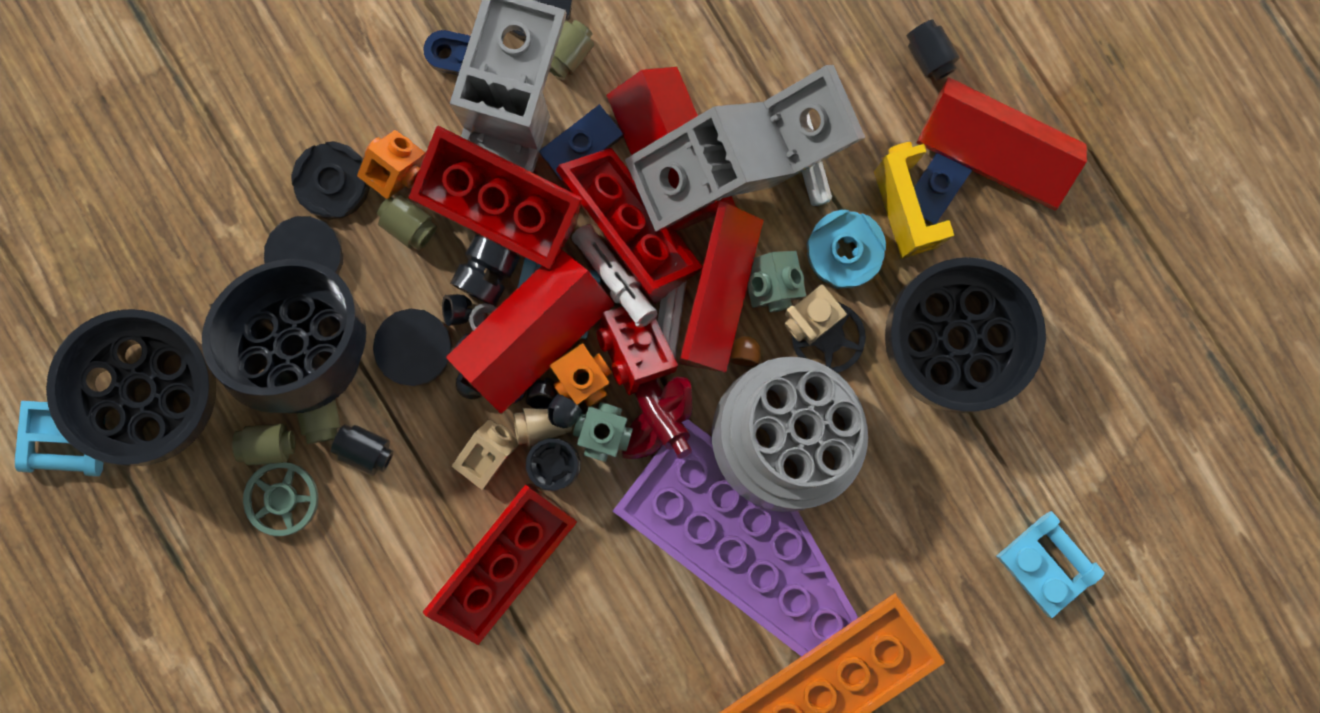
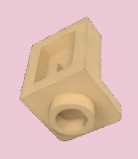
[784,284,847,345]
[452,420,518,490]

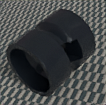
[450,235,520,307]
[526,438,581,491]

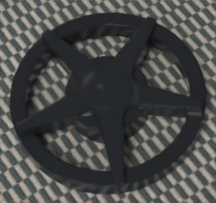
[792,302,866,373]

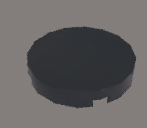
[291,141,370,219]
[264,216,344,275]
[373,308,453,387]

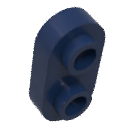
[423,30,471,76]

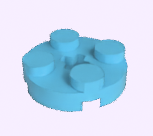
[807,210,886,289]

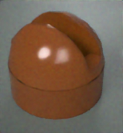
[729,336,761,367]

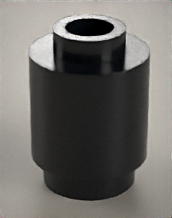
[906,19,960,81]
[331,424,394,476]

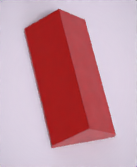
[606,66,736,232]
[916,77,1087,211]
[409,126,583,269]
[556,148,703,304]
[679,201,764,373]
[446,250,615,415]
[423,483,577,645]

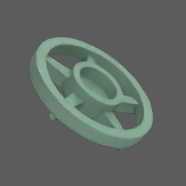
[243,462,319,536]

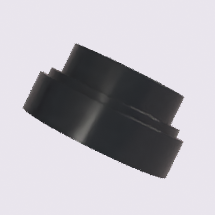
[885,257,1046,413]
[202,259,367,413]
[46,309,216,466]

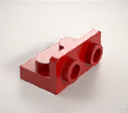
[596,306,678,396]

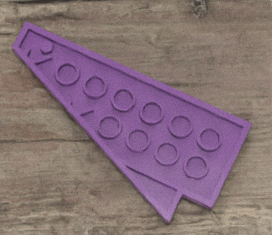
[613,419,858,657]

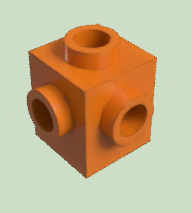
[357,130,426,199]
[550,343,612,408]

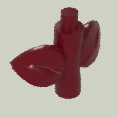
[622,377,693,459]

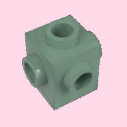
[747,251,806,313]
[573,402,633,462]

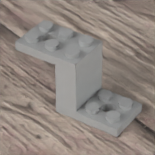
[450,0,567,173]
[625,65,866,231]

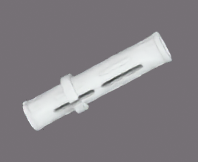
[572,224,658,328]

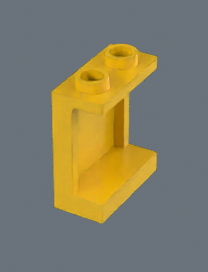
[874,142,954,259]

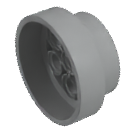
[712,357,868,512]

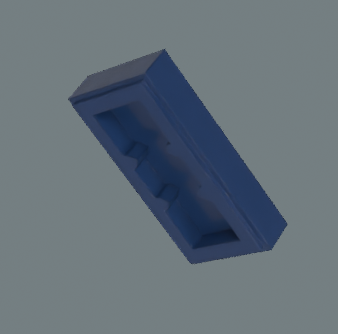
[539,104,624,184]
[914,153,972,226]

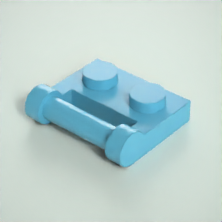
[15,401,106,477]
[996,511,1105,618]

